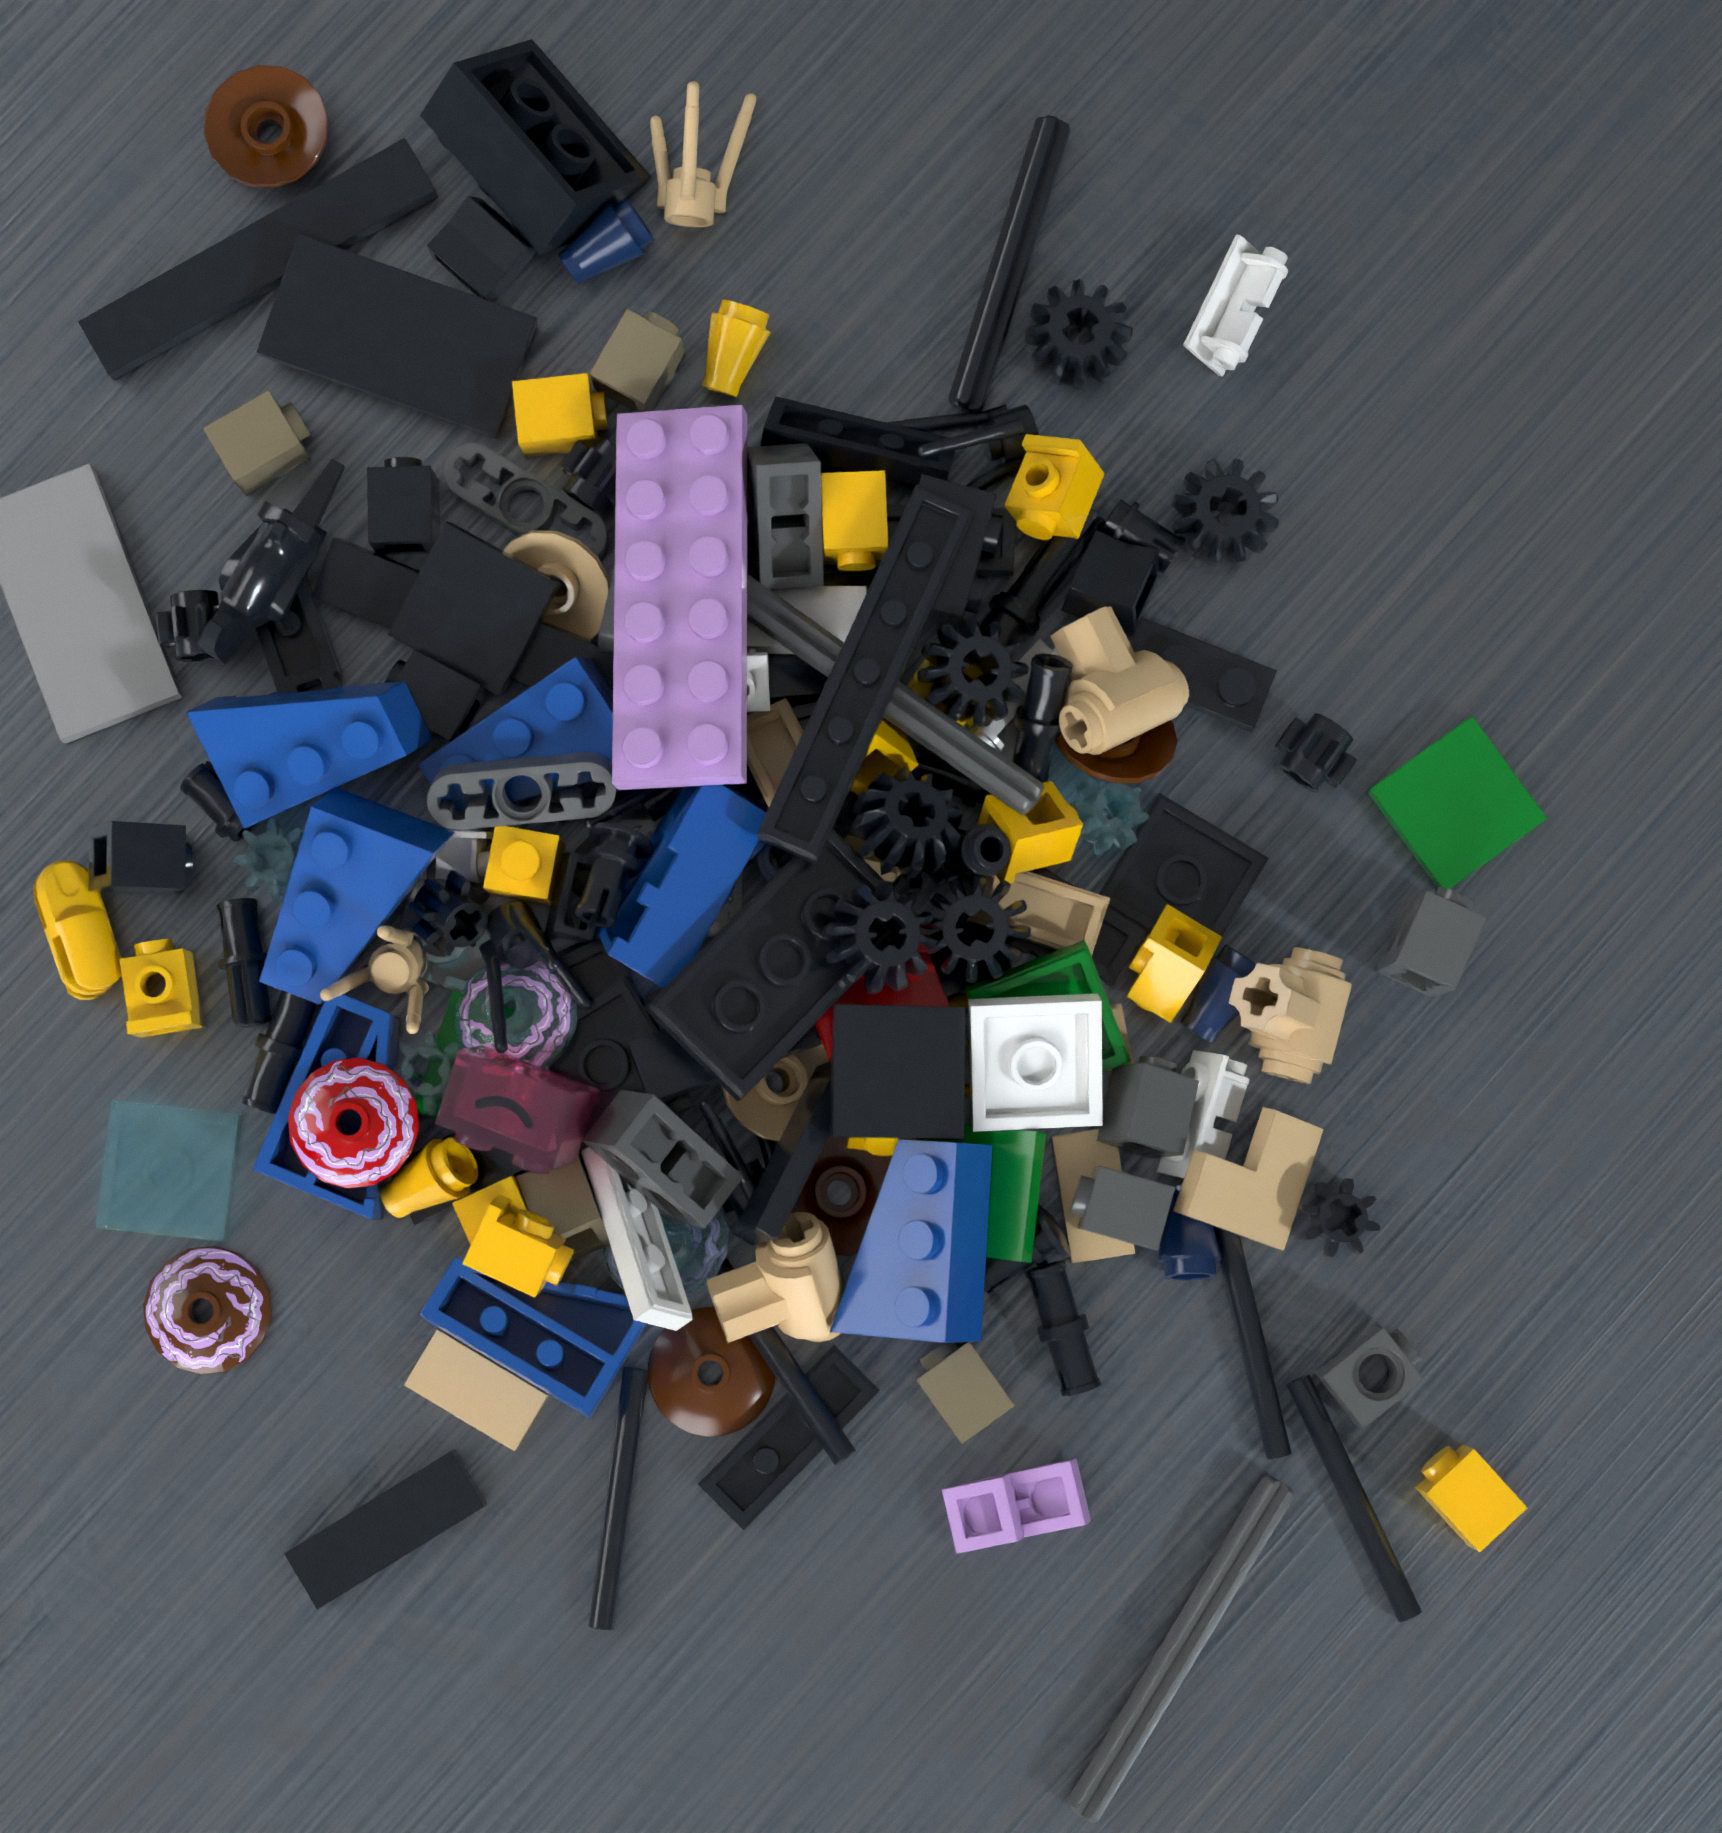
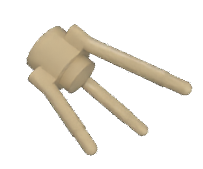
[650,81,757,227]
[320,925,429,1034]

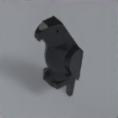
[196,459,345,664]

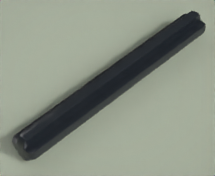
[948,115,1070,412]

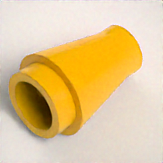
[701,299,771,398]
[380,1137,478,1218]

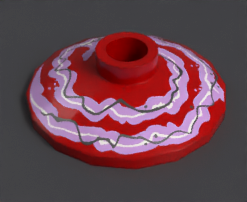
[288,1058,420,1188]

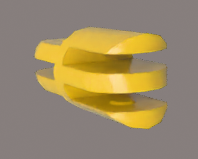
[33,860,122,1000]

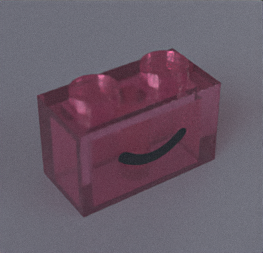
[435,1045,599,1174]

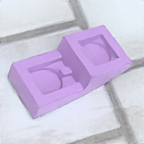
[942,1458,1091,1554]

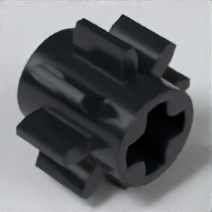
[560,437,616,516]
[156,590,220,662]
[1275,713,1357,793]
[408,870,490,956]
[1297,1178,1380,1257]

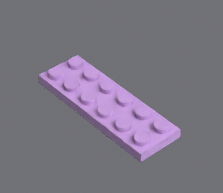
[612,405,747,790]

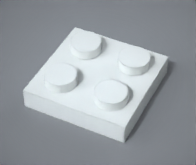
[968,994,1103,1132]

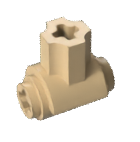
[1050,606,1189,755]
[1229,947,1352,1085]
[706,1212,845,1343]

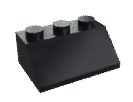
[420,39,651,255]

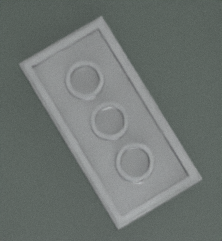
[0,463,183,744]

